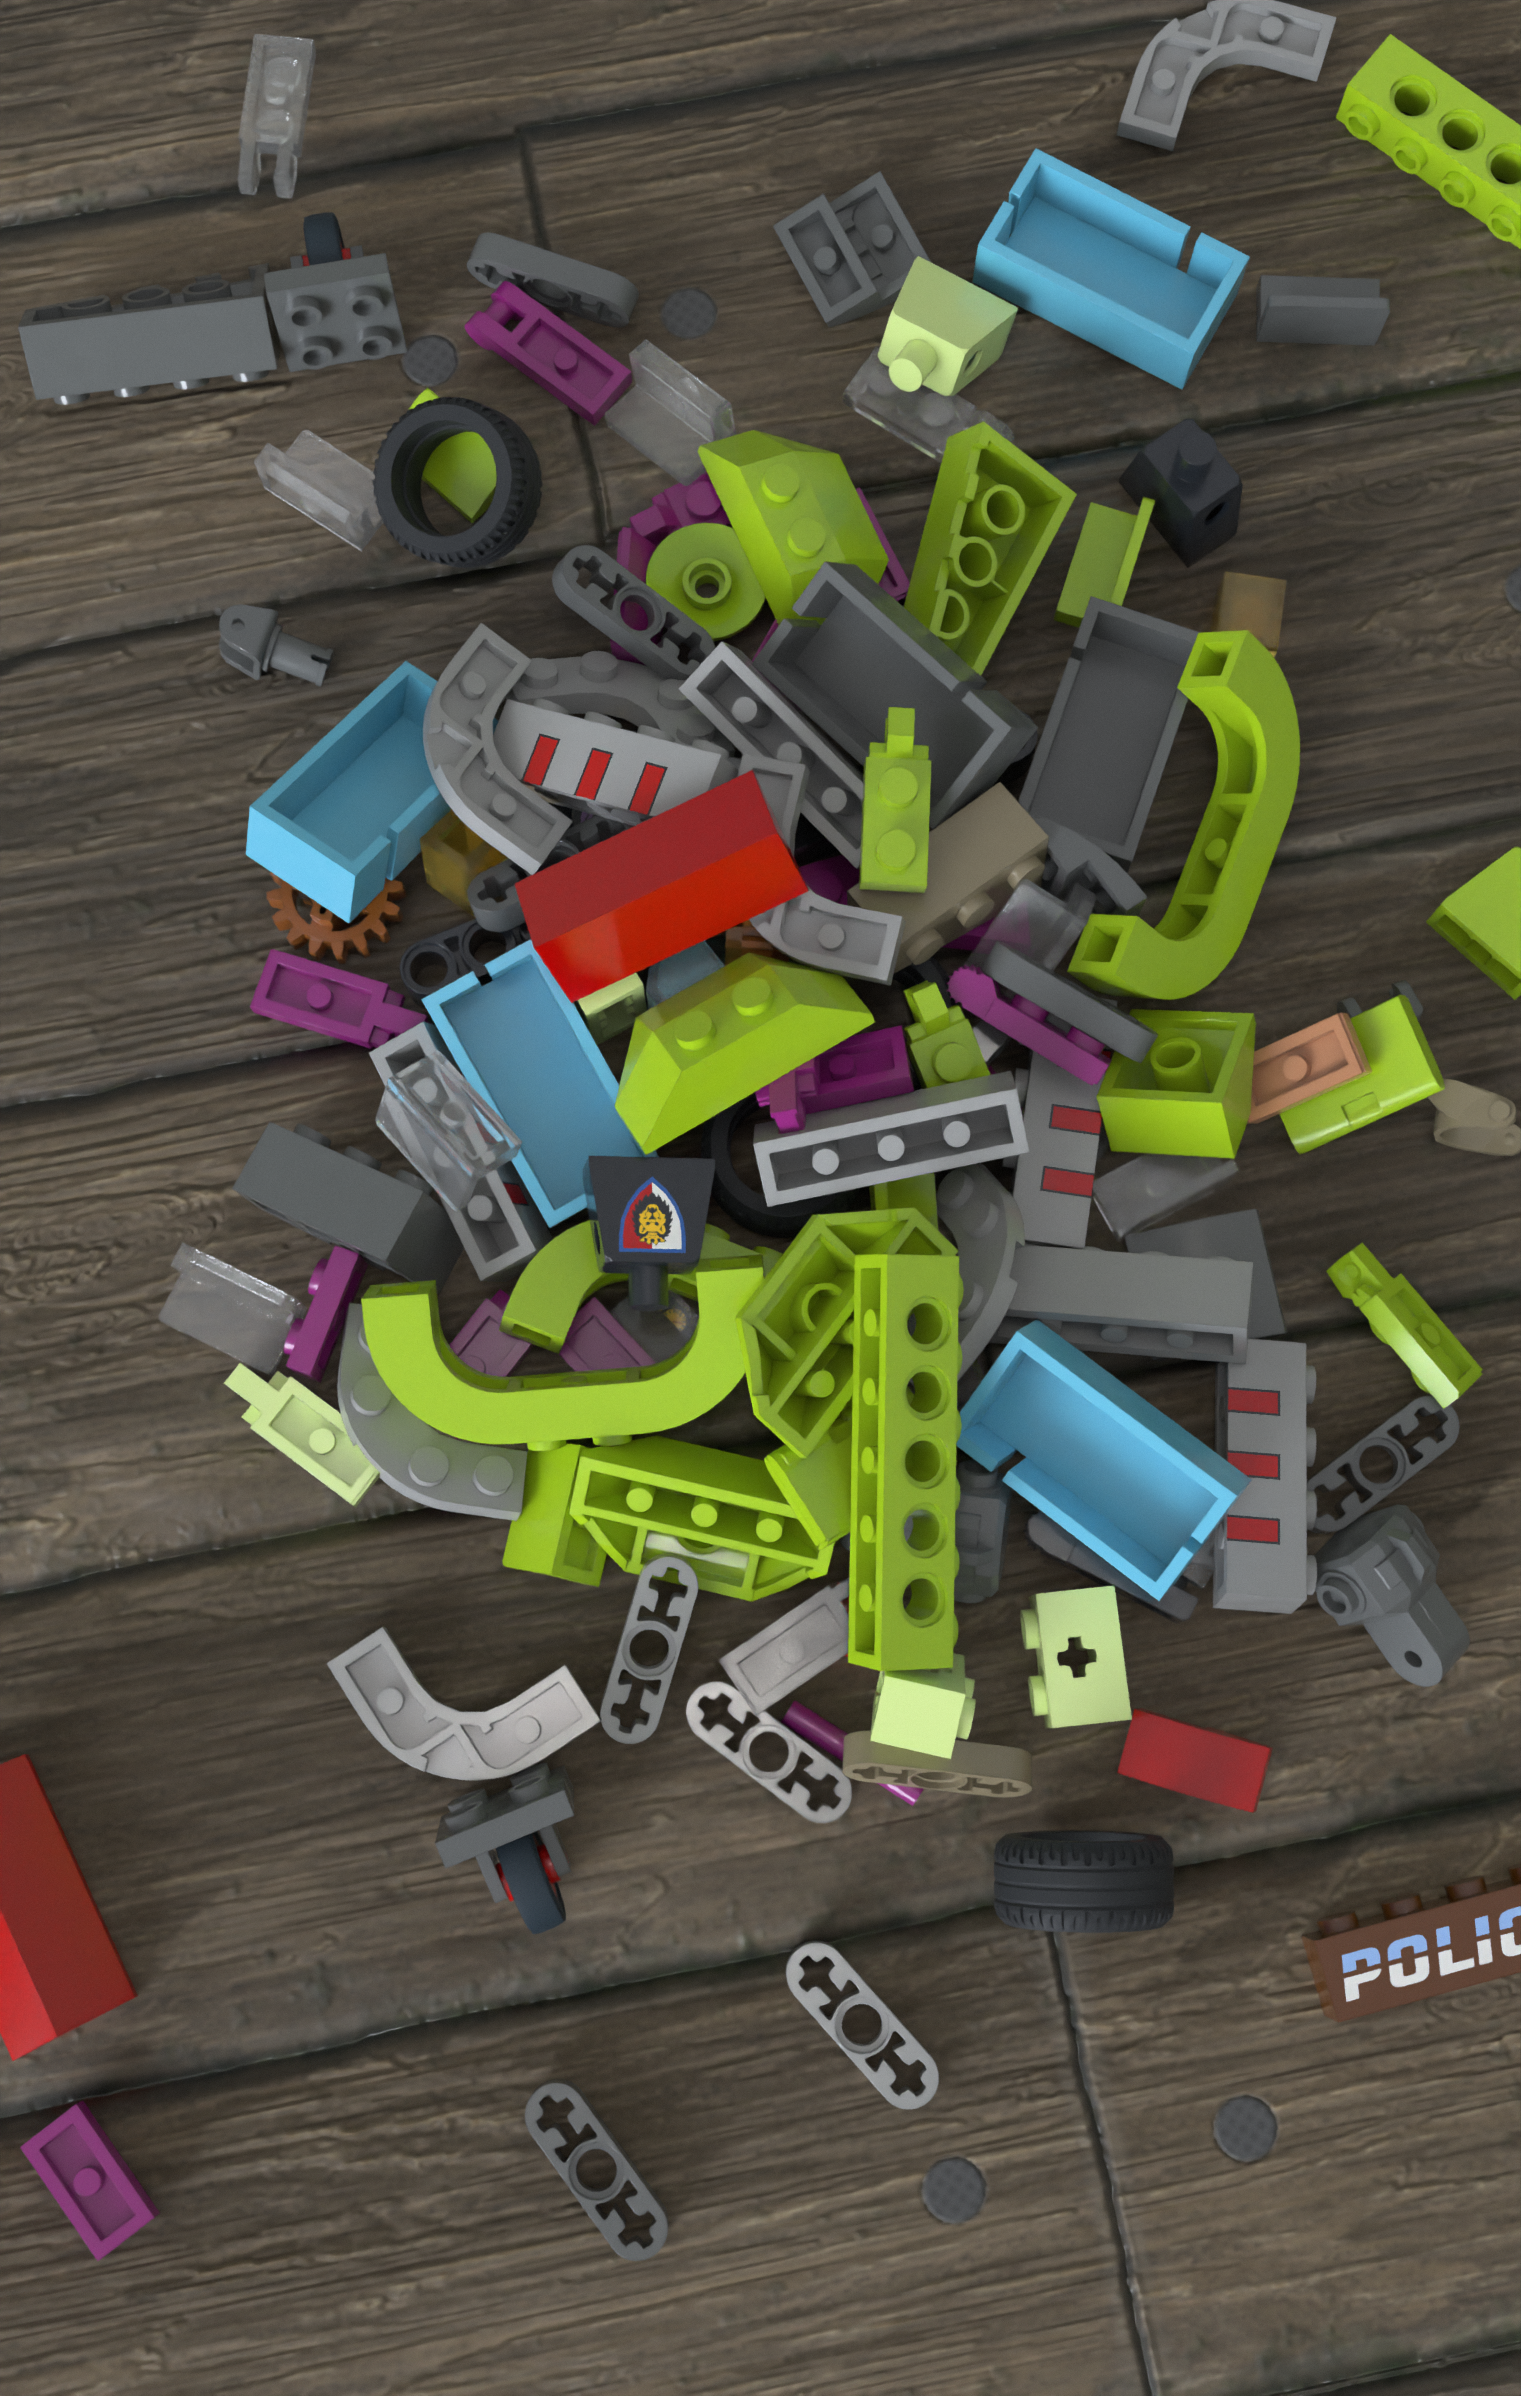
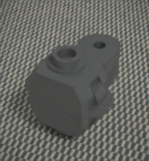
[840,1460,1012,1603]
[1314,1504,1470,1687]

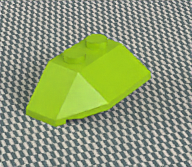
[697,430,889,625]
[614,952,875,1155]
[735,1207,958,1459]
[569,1435,835,1601]

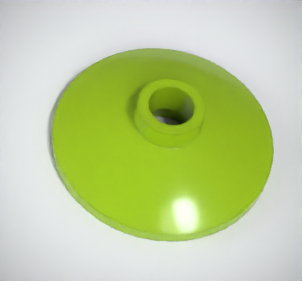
[646,523,766,641]

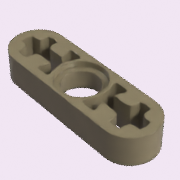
[842,1730,1032,1798]

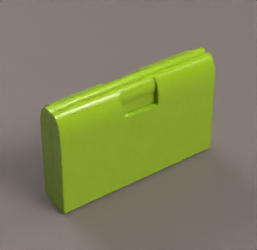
[1280,995,1445,1154]
[764,1386,958,1550]

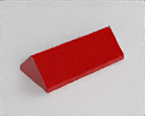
[514,770,809,1003]
[0,1754,138,2061]

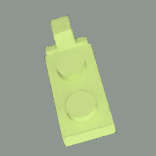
[224,1363,381,1507]

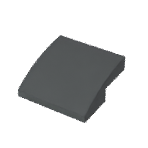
[773,171,931,327]
[1035,816,1147,923]
[1125,1209,1288,1362]

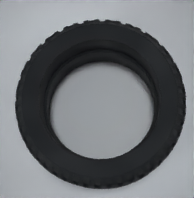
[373,397,543,568]
[701,1092,862,1238]
[994,1830,1175,1933]

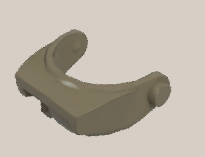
[1428,1078,1521,1156]

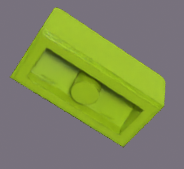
[409,388,497,523]

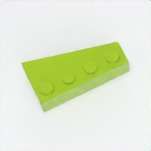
[904,421,1077,676]

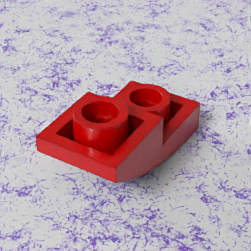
[1117,1708,1273,1813]

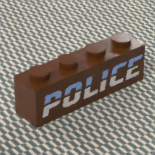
[1301,1863,1521,2023]

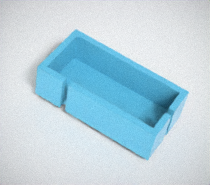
[972,148,1250,390]
[246,661,499,923]
[421,939,659,1228]
[956,1319,1252,1601]

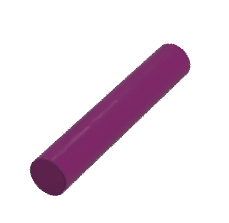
[781,1700,923,1806]

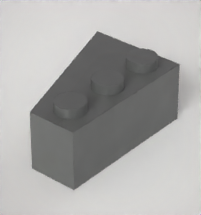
[232,1122,464,1297]

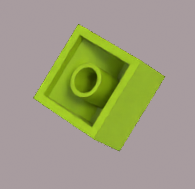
[1096,1009,1256,1159]

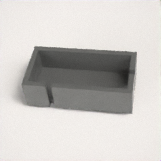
[752,561,1038,829]
[1018,596,1200,873]

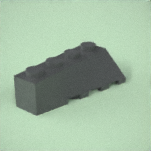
[18,263,280,405]

